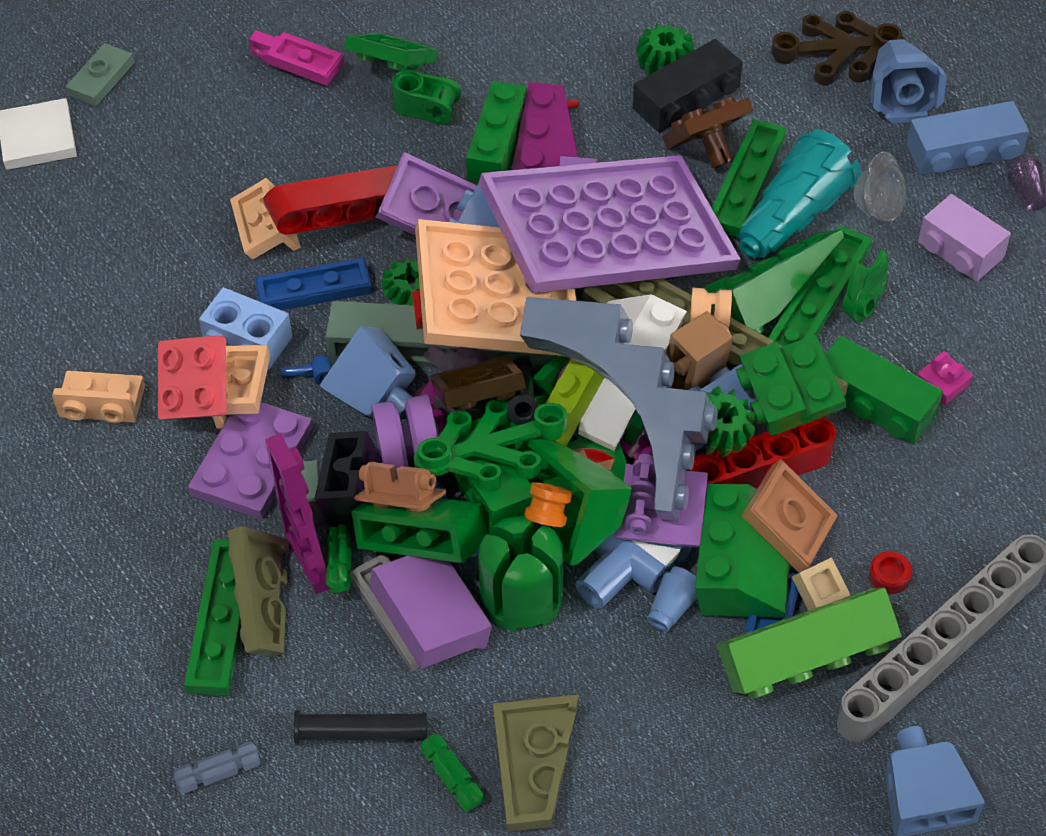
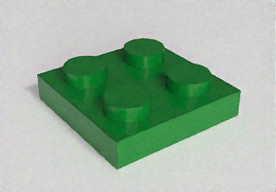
[344,32,438,70]

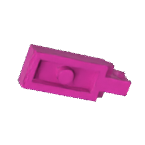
[249,30,344,86]

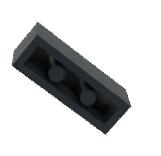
[633,38,743,133]

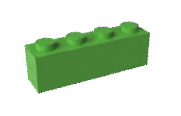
[717,588,902,699]

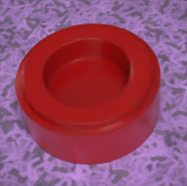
[869,551,912,594]

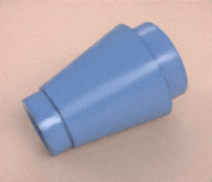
[647,567,697,632]

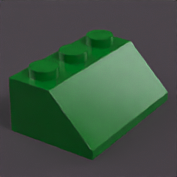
[695,484,790,618]

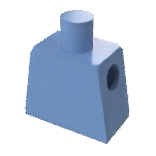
[320,326,415,419]
[885,726,985,836]

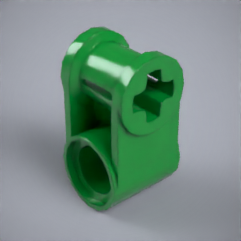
[392,69,462,125]

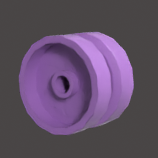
[371,394,443,482]

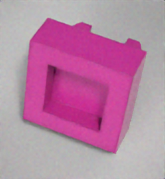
[917,351,973,406]

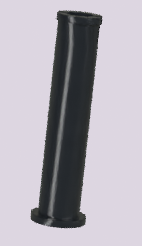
[507,358,539,425]
[294,710,427,745]

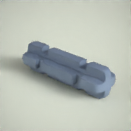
[173,742,261,794]

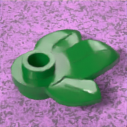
[842,249,889,322]

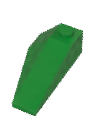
[690,229,844,333]
[501,420,632,566]

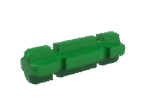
[326,524,351,594]
[420,733,484,812]

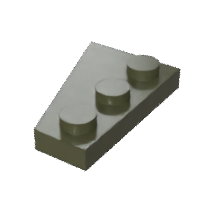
[228,526,289,658]
[493,694,579,832]

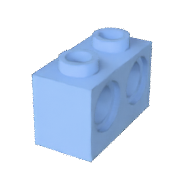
[199,287,293,370]

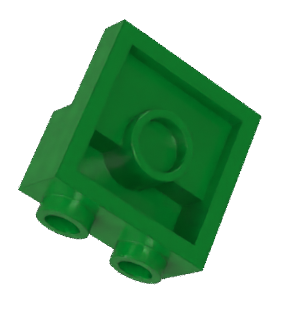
[735,334,847,436]

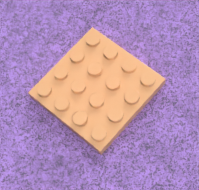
[415,219,576,356]

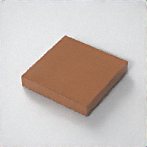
[741,460,838,573]

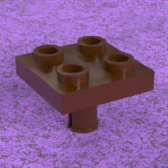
[662,96,753,169]

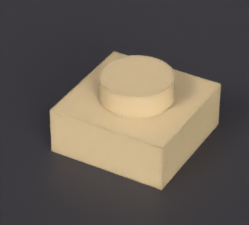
[792,557,850,611]

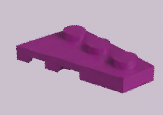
[512,82,578,170]

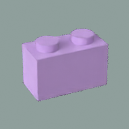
[918,194,1011,282]

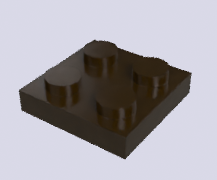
[430,356,526,411]

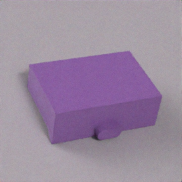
[369,555,492,669]

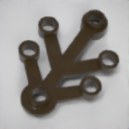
[771,11,904,86]

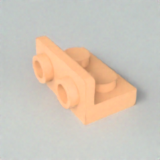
[230,178,300,260]
[213,345,270,429]
[52,371,145,423]

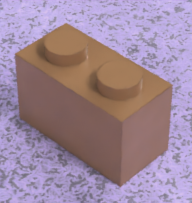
[667,311,733,390]

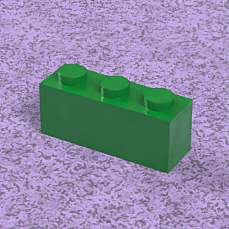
[466,81,527,185]
[825,336,943,445]
[439,418,535,532]
[351,498,487,563]

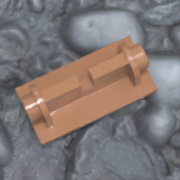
[354,462,446,512]

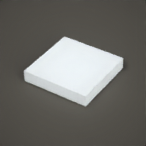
[0,98,77,170]

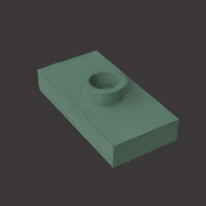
[65,43,135,106]

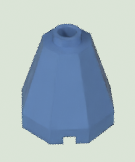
[870,39,947,124]

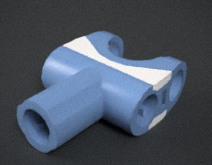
[575,531,693,609]

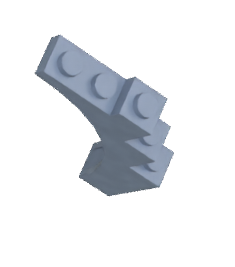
[520,297,717,522]

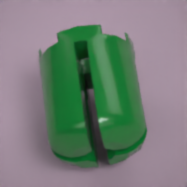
[478,515,563,632]

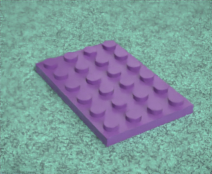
[479,155,741,293]

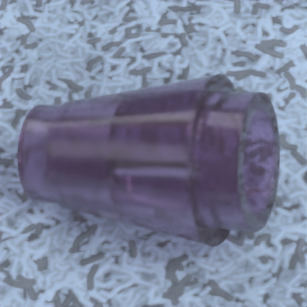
[1006,154,1046,211]

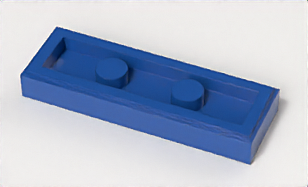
[254,257,372,311]

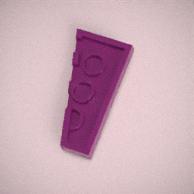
[265,433,330,595]

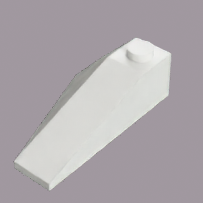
[578,294,687,451]

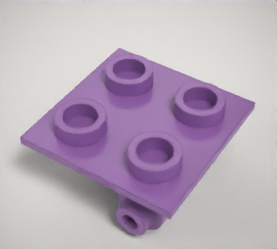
[616,454,708,548]

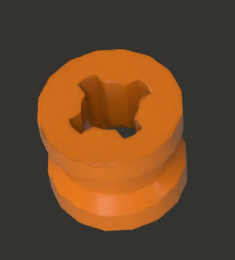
[524,483,573,527]

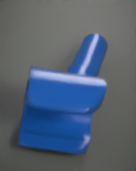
[280,356,332,385]

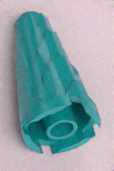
[738,129,861,258]

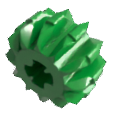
[636,23,694,76]
[693,386,756,458]

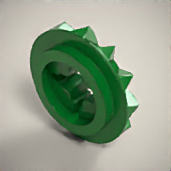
[381,256,420,305]

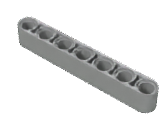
[837,534,1046,742]

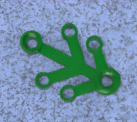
[414,400,567,491]

